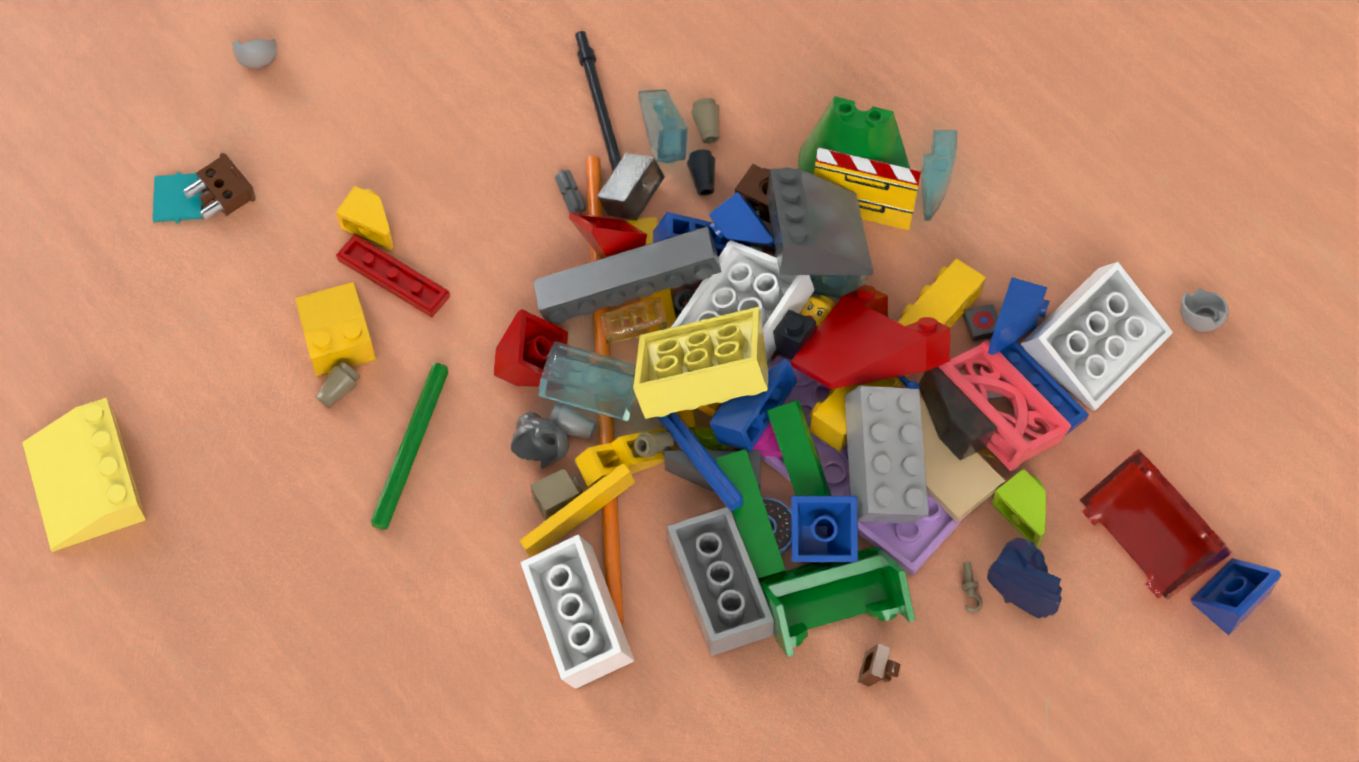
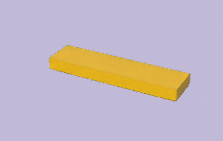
[519,464,635,557]

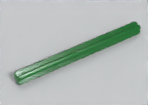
[371,363,448,530]

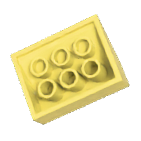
[633,307,768,419]
[22,398,146,552]

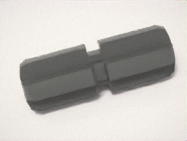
[555,170,586,214]

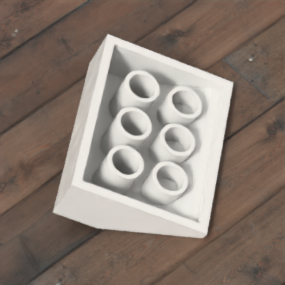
[671,240,814,362]
[1020,262,1173,411]

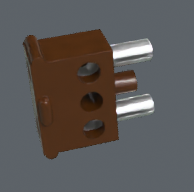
[183,153,255,220]

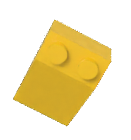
[295,282,376,376]

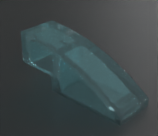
[921,130,957,221]

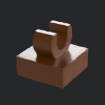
[858,643,901,687]

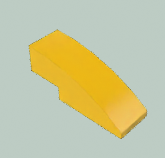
[575,428,674,487]

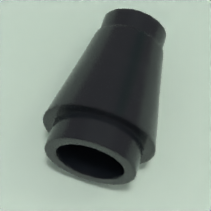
[687,149,716,196]

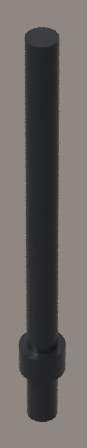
[575,31,625,176]

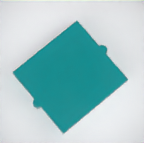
[152,172,204,223]

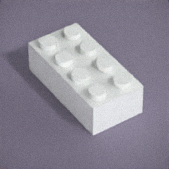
[520,534,635,689]

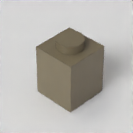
[530,468,583,521]

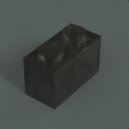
[597,153,665,221]

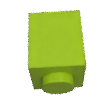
[992,468,1046,548]

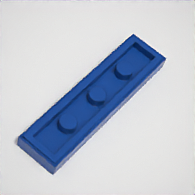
[989,338,1089,436]

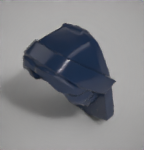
[987,538,1062,619]

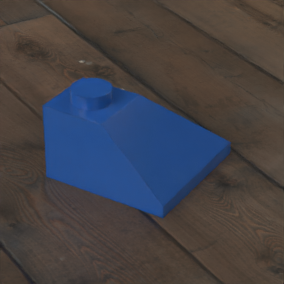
[709,192,776,251]
[791,496,858,562]

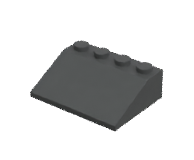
[767,168,873,275]

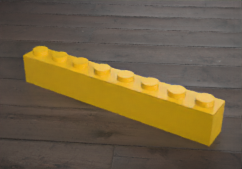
[809,258,986,452]

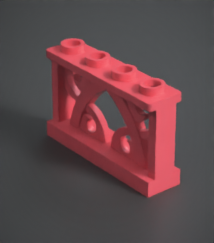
[926,340,1071,471]

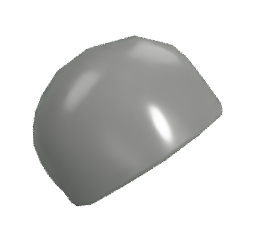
[232,39,277,69]
[1180,288,1229,332]

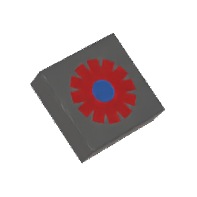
[963,304,998,342]

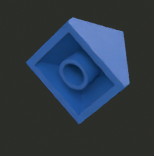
[1190,558,1282,635]

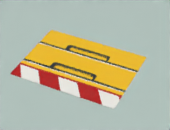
[814,148,921,230]

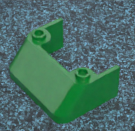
[759,548,916,657]

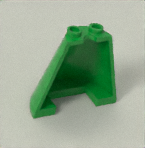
[798,96,911,175]

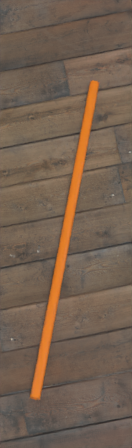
[586,156,624,625]

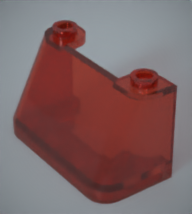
[1080,449,1233,600]

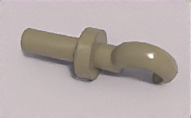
[962,562,982,613]

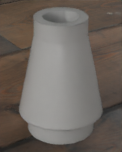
[549,404,596,440]

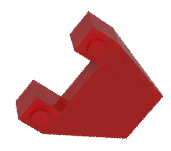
[791,285,950,389]

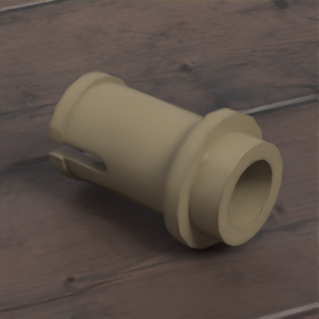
[634,431,674,458]

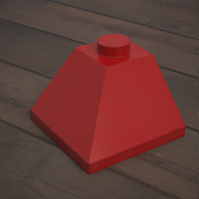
[569,212,647,259]
[494,309,568,387]

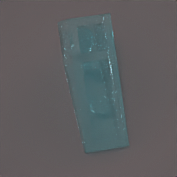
[638,90,688,163]

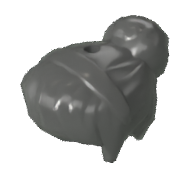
[511,411,569,469]

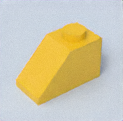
[336,185,394,251]

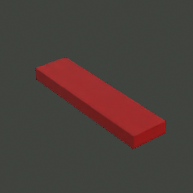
[336,234,450,318]

